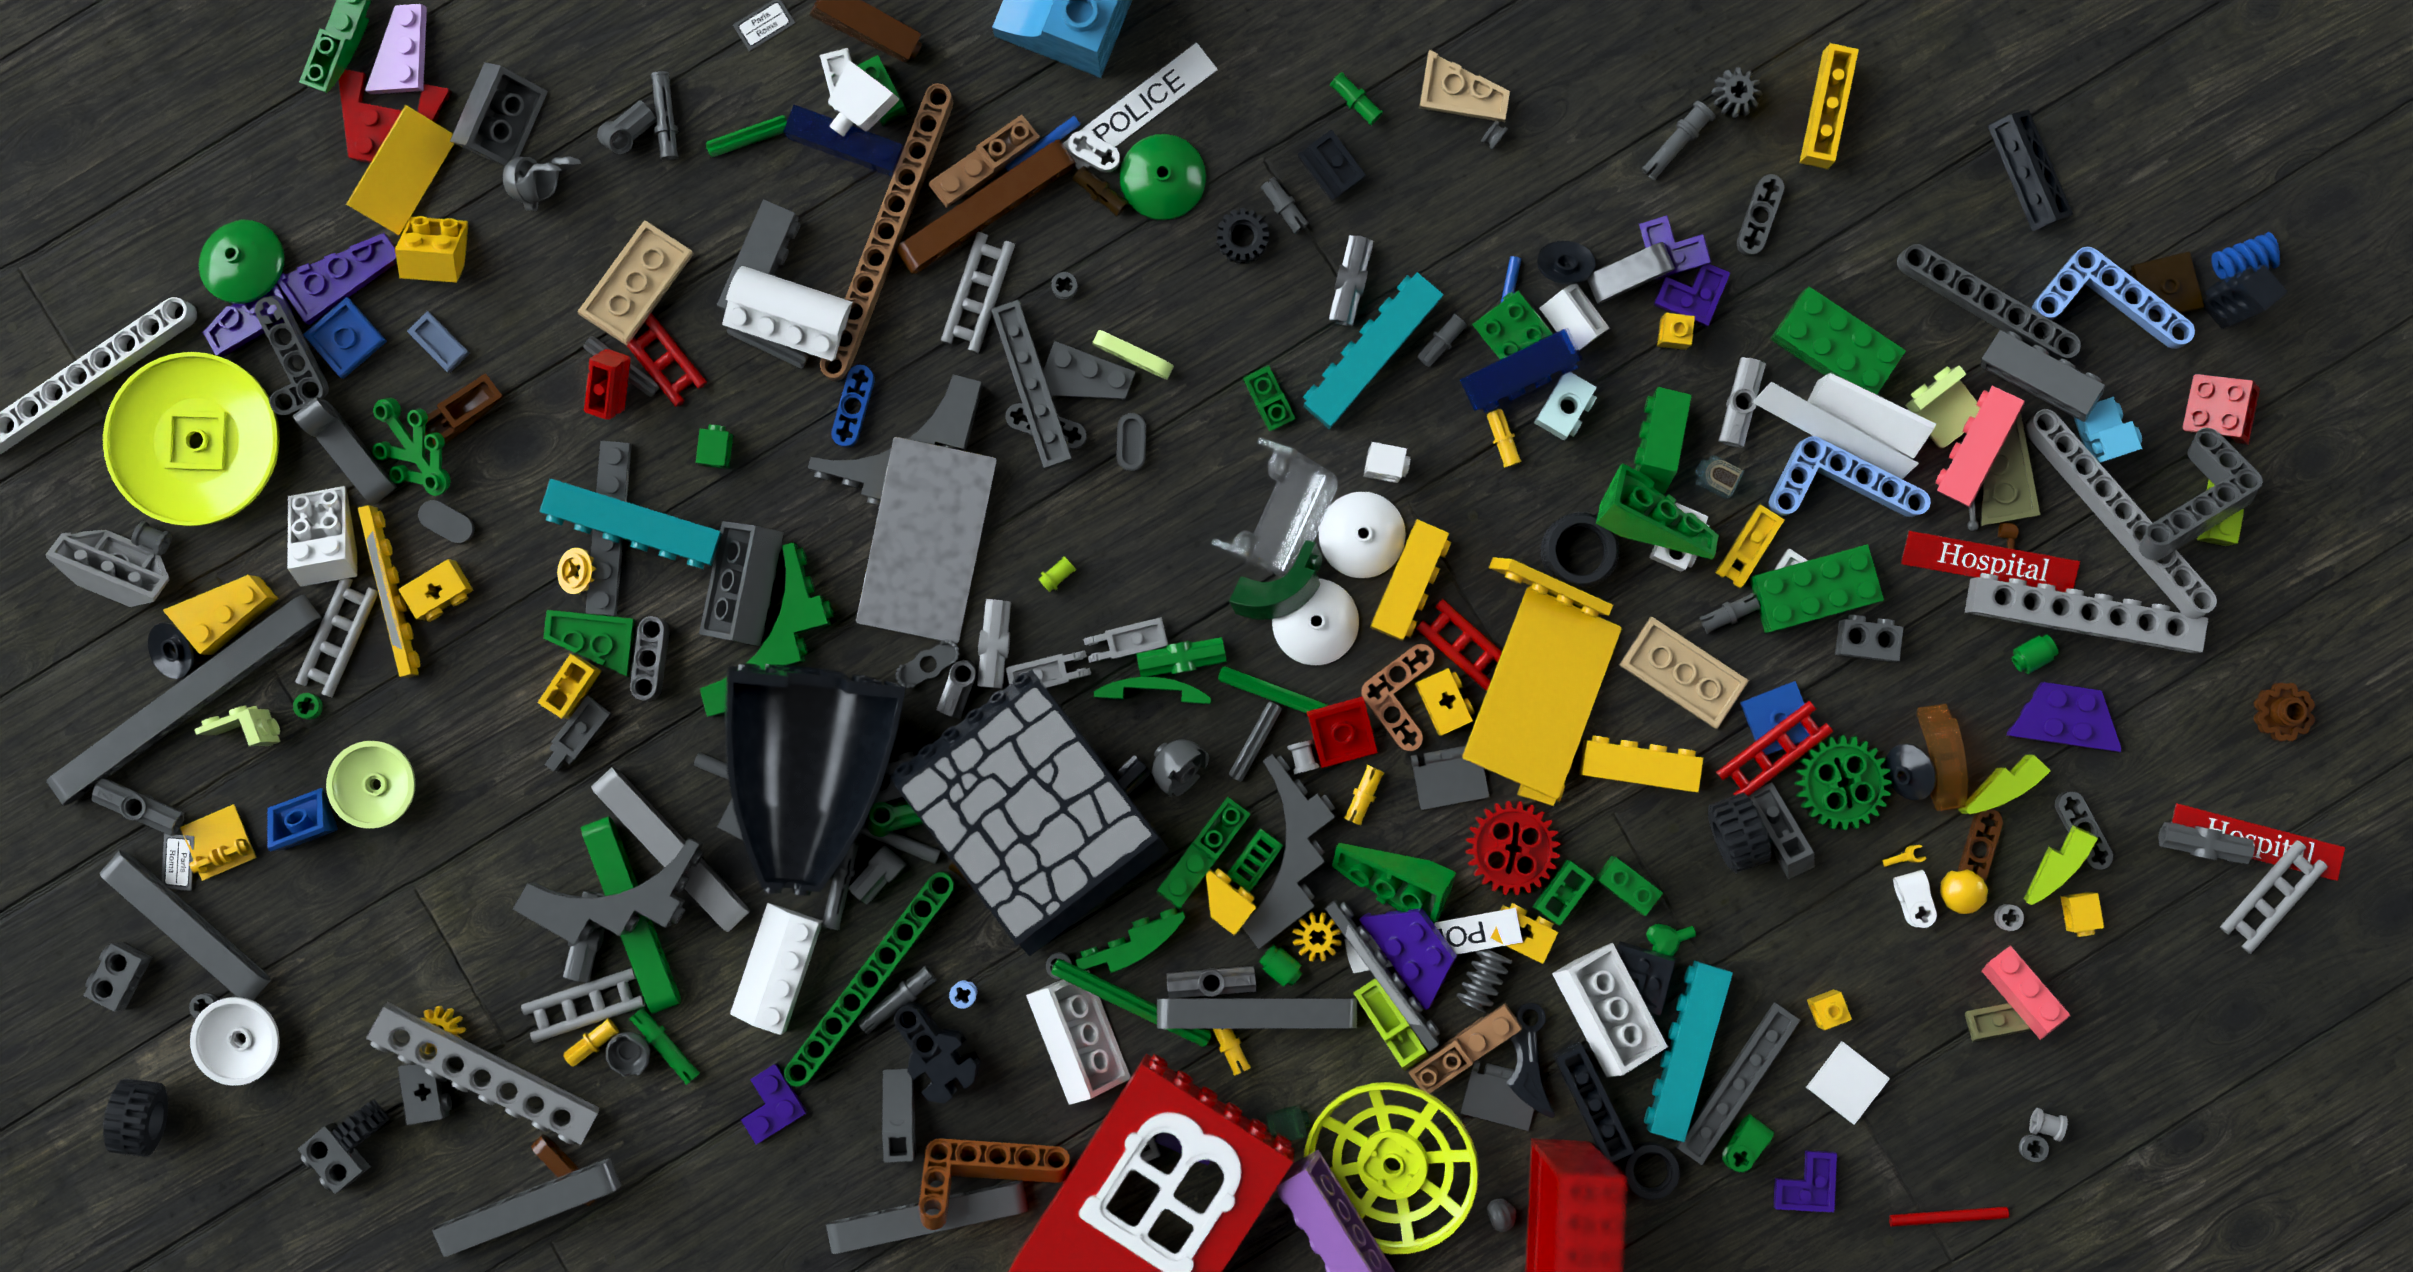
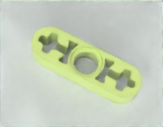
[1092,330,1174,379]

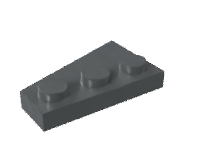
[1043,341,1136,400]

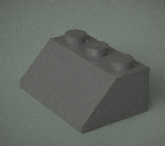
[450,62,548,167]

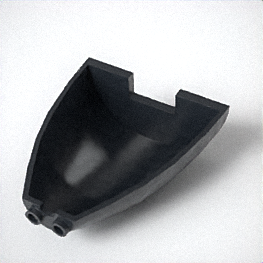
[725,664,906,896]

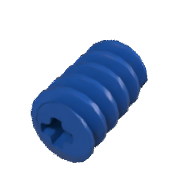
[2212,232,2280,280]

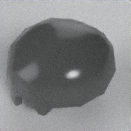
[606,1032,650,1077]

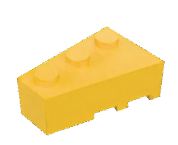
[163,575,278,655]

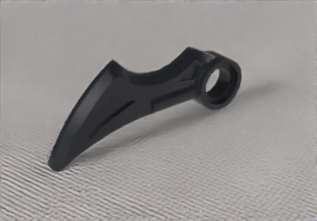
[1506,1003,1555,1118]

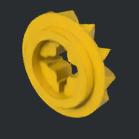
[557,548,596,594]

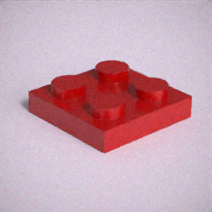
[1307,696,1378,768]

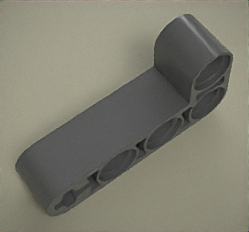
[255,296,329,415]
[293,397,397,506]

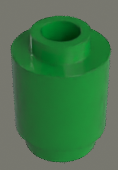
[2012,635,2058,674]
[1258,944,1302,987]

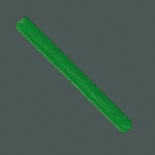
[1051,959,1211,1047]

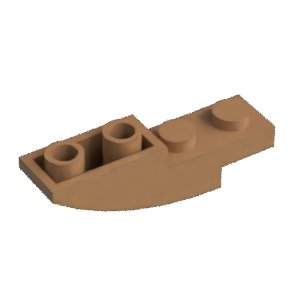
[929,114,1040,208]
[1408,1003,1522,1094]

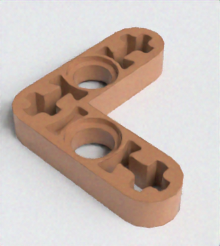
[1361,644,1434,751]

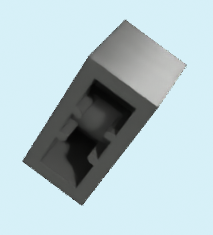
[398,1063,452,1125]

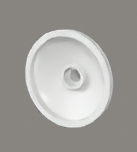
[1319,492,1406,578]
[1272,579,1359,665]
[190,997,280,1086]

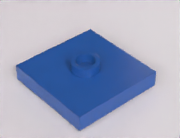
[303,297,387,379]
[1740,681,1809,755]

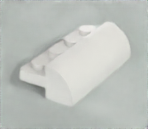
[722,266,852,361]

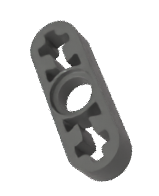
[1737,174,1784,256]
[1005,403,1087,450]
[2055,792,2113,870]

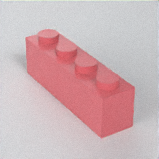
[1935,386,2025,507]

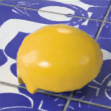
[1940,869,1988,914]

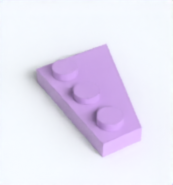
[365,4,427,94]

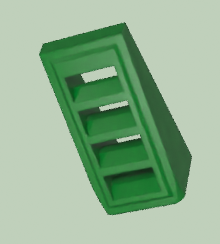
[1226,828,1284,892]

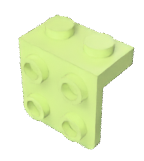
[1905,365,1980,448]
[195,706,280,746]

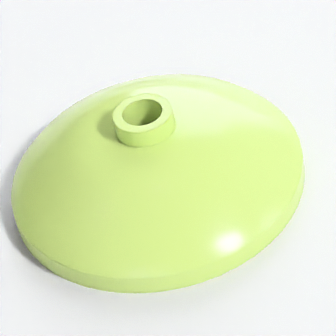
[326,741,416,829]

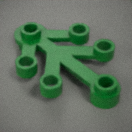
[372,398,451,496]

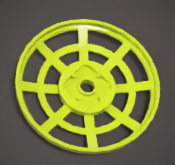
[1304,1082,1479,1254]

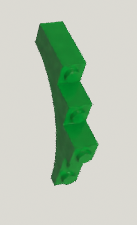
[700,542,834,717]

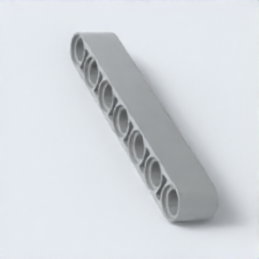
[591,766,750,932]

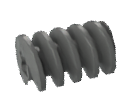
[1457,949,1513,1014]

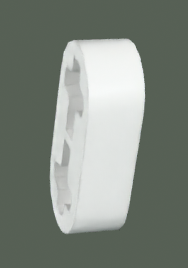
[1068,131,1120,173]

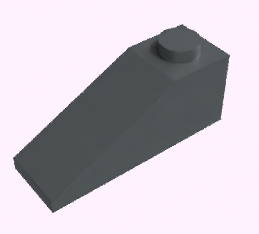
[1749,782,1815,879]

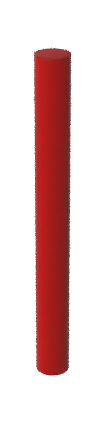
[1889,1207,2009,1227]

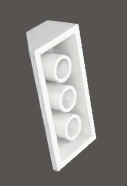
[1807,373,1936,459]
[730,903,823,1035]
[1552,943,1668,1077]
[1026,970,1131,1105]

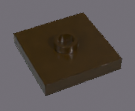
[2131,251,2204,320]

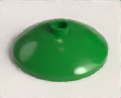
[1120,134,1206,221]
[199,220,284,304]

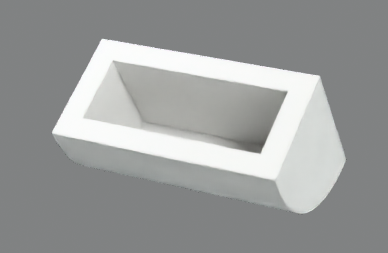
[1539,284,1609,354]

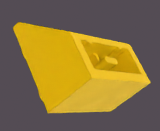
[395,216,468,283]
[1206,868,1256,935]

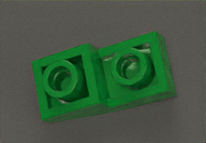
[1242,365,1295,431]

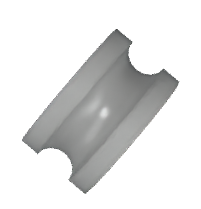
[1994,904,2024,931]

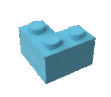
[2073,397,2142,463]

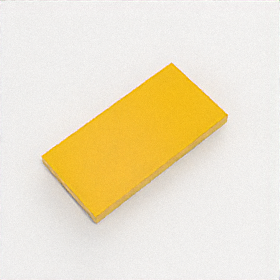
[346,105,454,235]

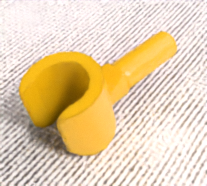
[1882,845,1926,867]

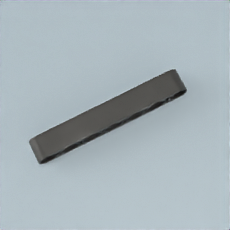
[1897,244,2081,361]
[100,850,271,1001]
[1157,999,1357,1029]
[432,1158,622,1257]
[826,1180,1029,1254]

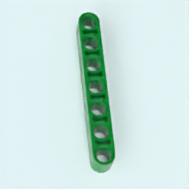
[581,816,681,1014]

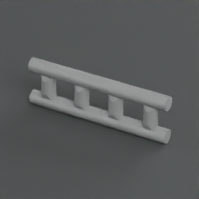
[940,232,1015,353]
[295,578,379,698]
[2220,840,2328,954]
[521,968,645,1043]

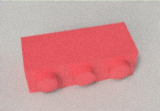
[1982,946,2070,1040]

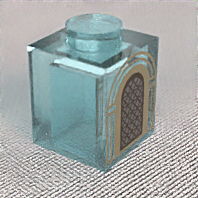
[1695,455,1744,499]

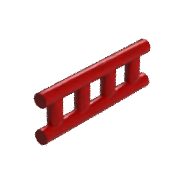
[626,313,707,407]
[1416,598,1502,691]
[1716,701,1833,797]

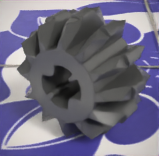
[1711,68,1762,118]

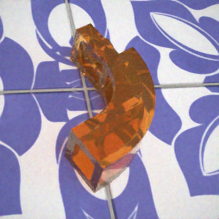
[1917,704,1968,811]

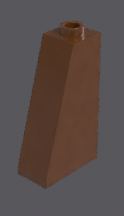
[809,0,922,63]

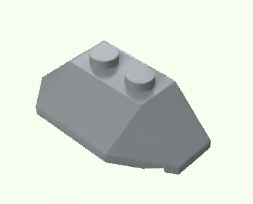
[46,530,169,607]

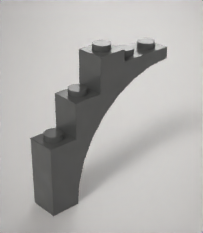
[808,374,983,506]
[1242,754,1335,949]
[513,838,704,944]

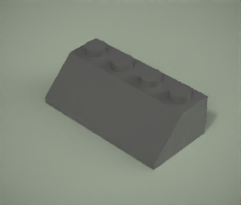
[699,521,784,646]

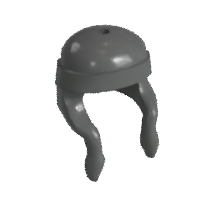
[503,156,581,211]

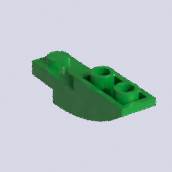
[299,0,372,93]
[1156,796,1250,909]
[1076,907,1185,973]

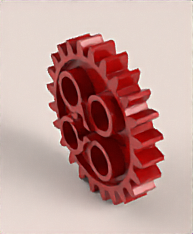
[1465,801,1560,895]

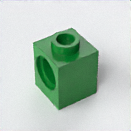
[695,425,733,469]

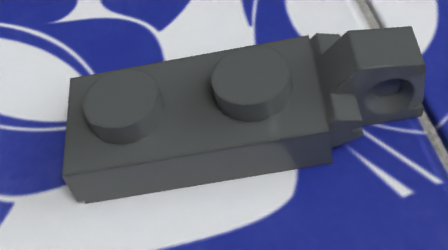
[544,696,612,772]

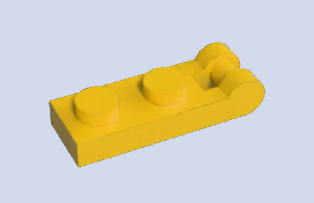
[1716,504,1785,588]

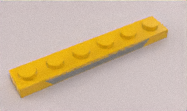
[358,505,420,678]

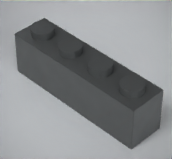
[717,199,800,311]
[1981,330,2105,422]

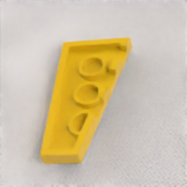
[1489,557,1613,618]

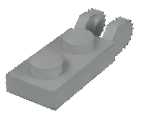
[1083,617,1168,663]
[1006,651,1091,688]

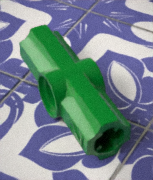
[1136,637,1227,677]

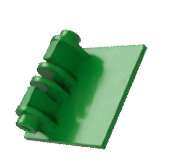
[1472,290,1554,369]

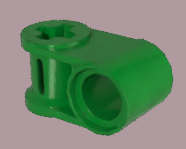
[1722,1114,1774,1172]

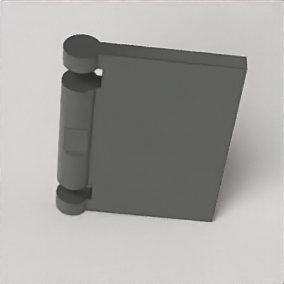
[1411,745,1489,810]
[1460,1060,1542,1131]

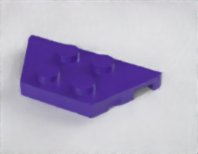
[2007,682,2121,752]
[1359,908,1457,1010]

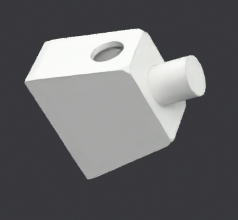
[828,60,899,137]

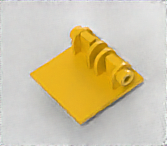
[180,804,257,881]

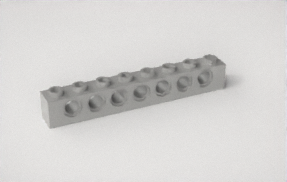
[1965,573,2208,653]
[366,1002,600,1145]

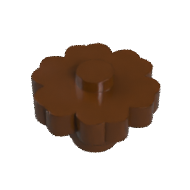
[2254,683,2315,741]

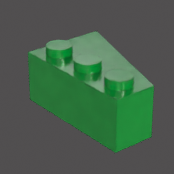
[1634,387,1691,495]

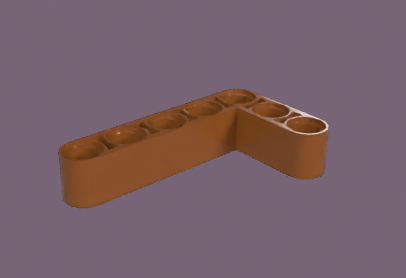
[919,1139,1070,1230]

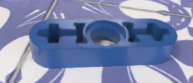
[831,365,875,448]

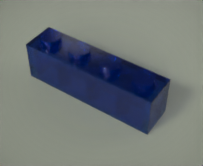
[784,105,904,177]
[1460,328,1583,413]

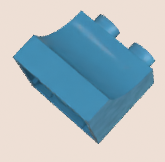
[992,0,1132,78]

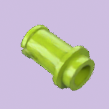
[1038,556,1076,592]

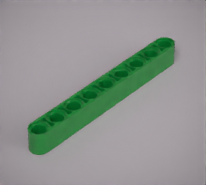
[784,871,956,1087]

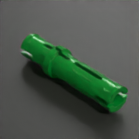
[629,1007,701,1085]

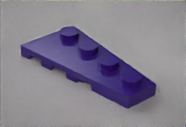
[277,233,397,325]

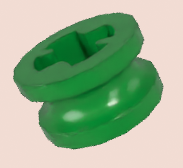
[293,693,323,720]

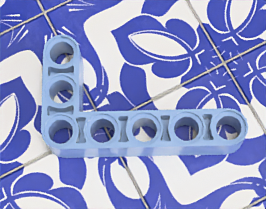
[2032,247,2195,349]
[1768,436,1931,517]

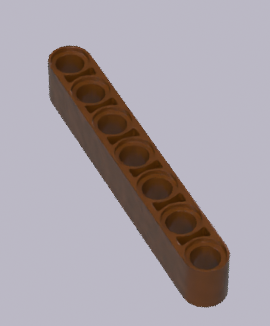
[896,139,1076,274]

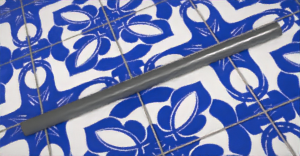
[694,752,941,864]

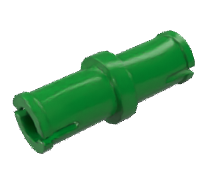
[1330,72,1383,126]

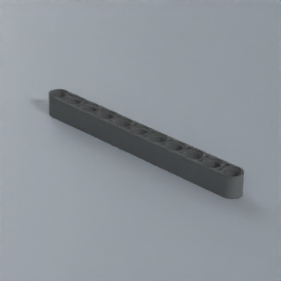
[46,594,322,806]

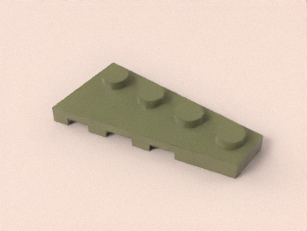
[1980,412,2040,526]

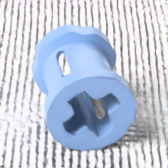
[949,980,978,1009]

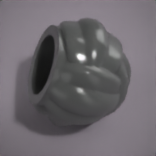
[1486,1199,1516,1232]

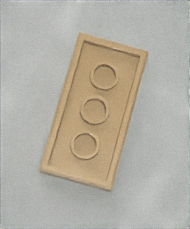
[577,220,693,345]
[1619,617,1749,729]

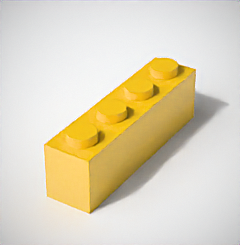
[1800,43,1859,169]
[1370,519,1451,641]
[1579,735,1703,792]

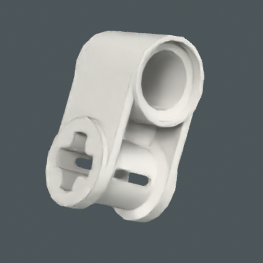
[1893,870,1937,928]

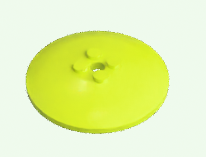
[103,352,280,526]

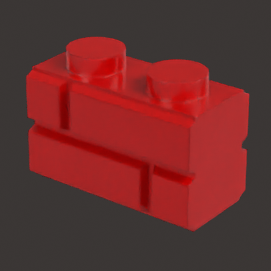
[584,349,631,420]

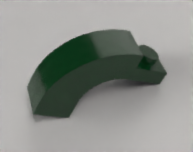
[1229,540,1322,620]

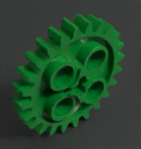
[1794,736,1892,830]

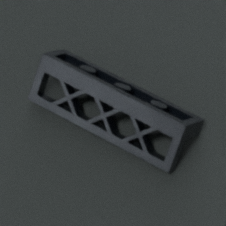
[1988,109,2073,231]

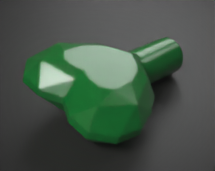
[1646,924,1696,957]

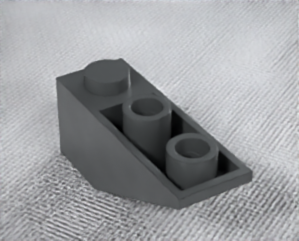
[882,1068,917,1163]

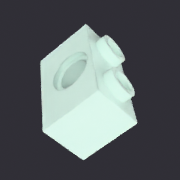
[1534,370,1597,440]

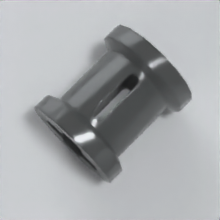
[131,521,172,556]

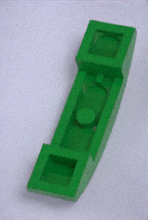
[1094,677,1211,704]

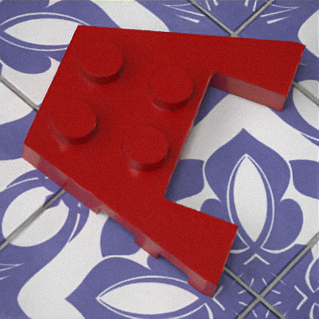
[339,70,451,163]

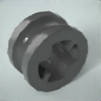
[1481,120,1508,149]
[1051,272,1078,300]
[1046,952,1072,979]
[189,993,219,1018]
[2019,1134,2049,1162]

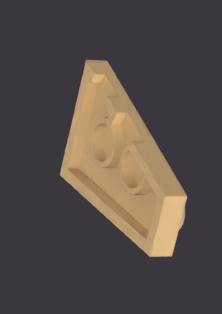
[1419,50,1510,122]

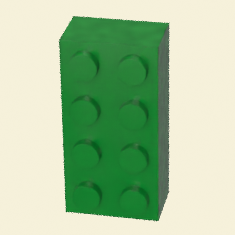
[1770,286,1906,395]
[1749,544,1884,633]

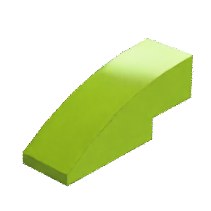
[1958,755,2051,814]
[2024,825,2098,905]
[1354,978,1429,1071]

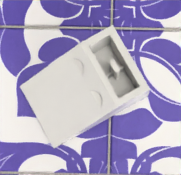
[288,486,357,587]

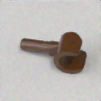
[1998,522,2018,549]

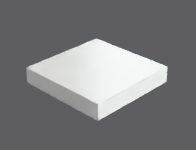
[1806,1041,1890,1125]

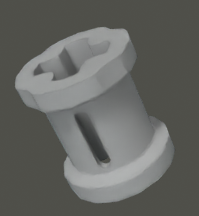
[1287,740,1319,774]
[2029,1108,2068,1141]

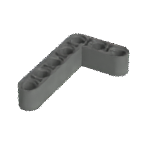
[2139,428,2263,560]

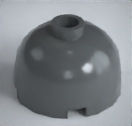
[1152,739,1210,797]

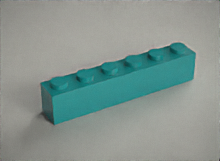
[1303,272,1444,429]
[539,478,722,569]
[1644,961,1733,1142]

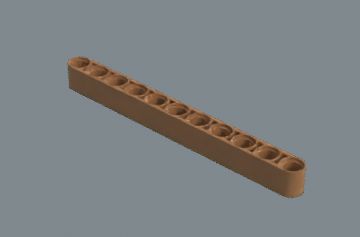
[820,83,954,382]

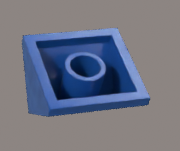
[267,788,338,852]

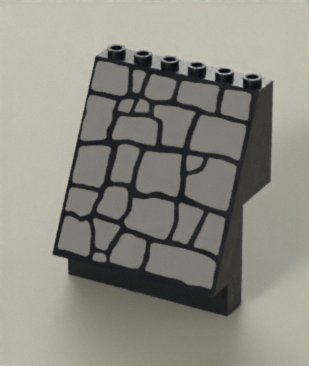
[891,669,1169,957]

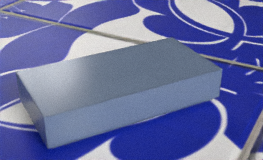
[407,311,470,373]

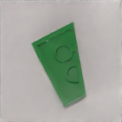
[543,610,635,677]

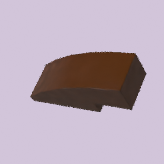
[418,373,503,446]

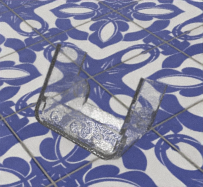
[1211,437,1338,577]

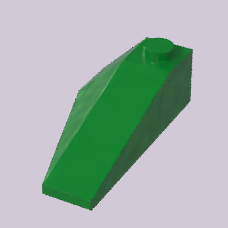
[1596,463,1719,559]
[1332,843,1456,925]

